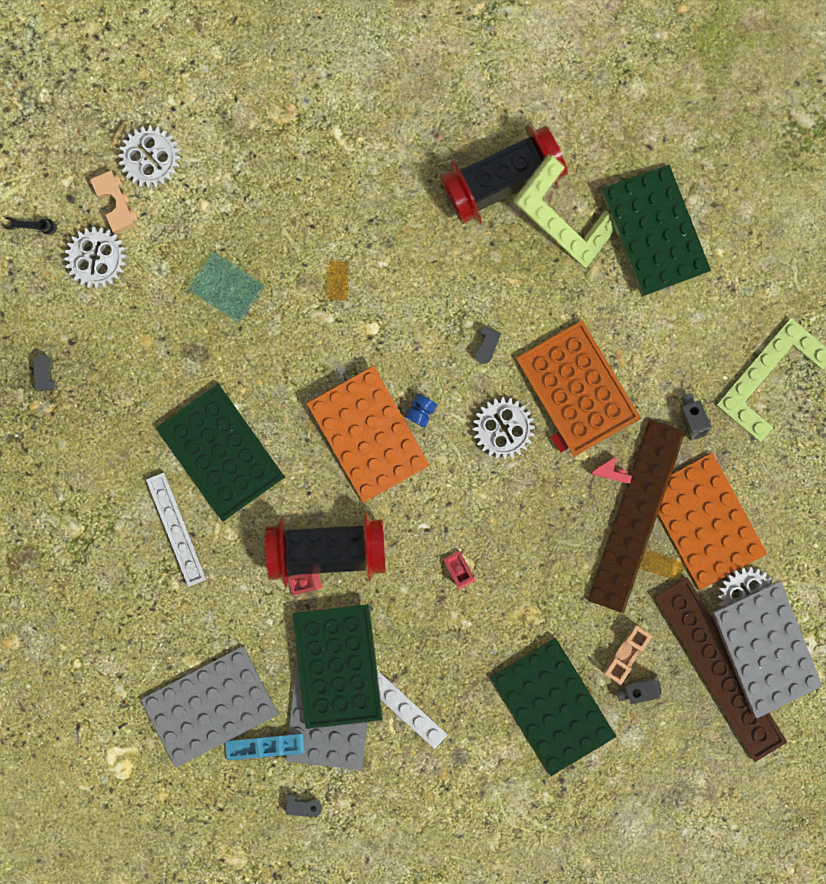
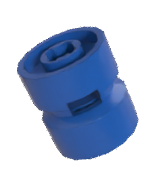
[404,393,438,428]

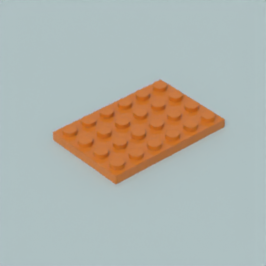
[516,320,641,457]
[307,365,430,503]
[658,453,767,590]

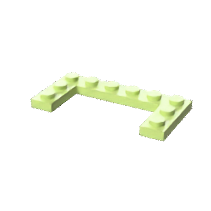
[513,155,615,268]
[716,318,826,442]

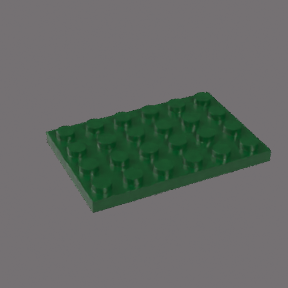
[600,164,711,297]
[156,384,285,522]
[292,604,383,729]
[490,637,617,776]

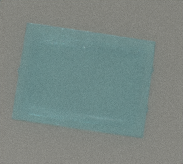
[189,252,265,324]

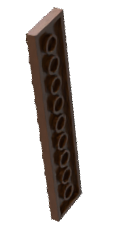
[587,419,686,613]
[654,577,788,762]

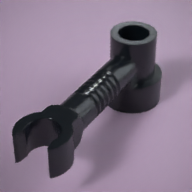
[4,217,57,235]

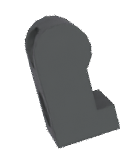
[475,326,501,364]
[34,354,58,391]
[286,793,322,817]

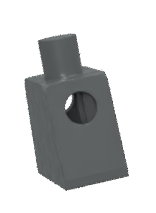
[680,393,712,441]
[616,674,662,704]

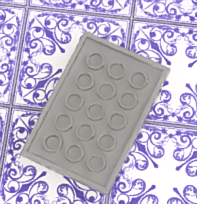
[712,581,823,719]
[140,646,279,768]
[286,657,368,770]

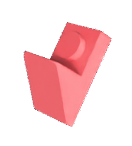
[591,457,632,484]
[443,551,476,589]
[288,574,322,596]

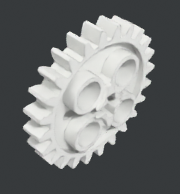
[118,126,181,189]
[64,227,127,289]
[473,397,535,460]
[717,567,773,606]

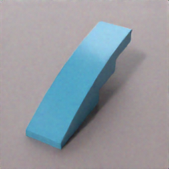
[225,734,305,760]

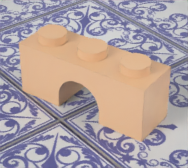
[90,171,137,234]
[603,624,653,685]

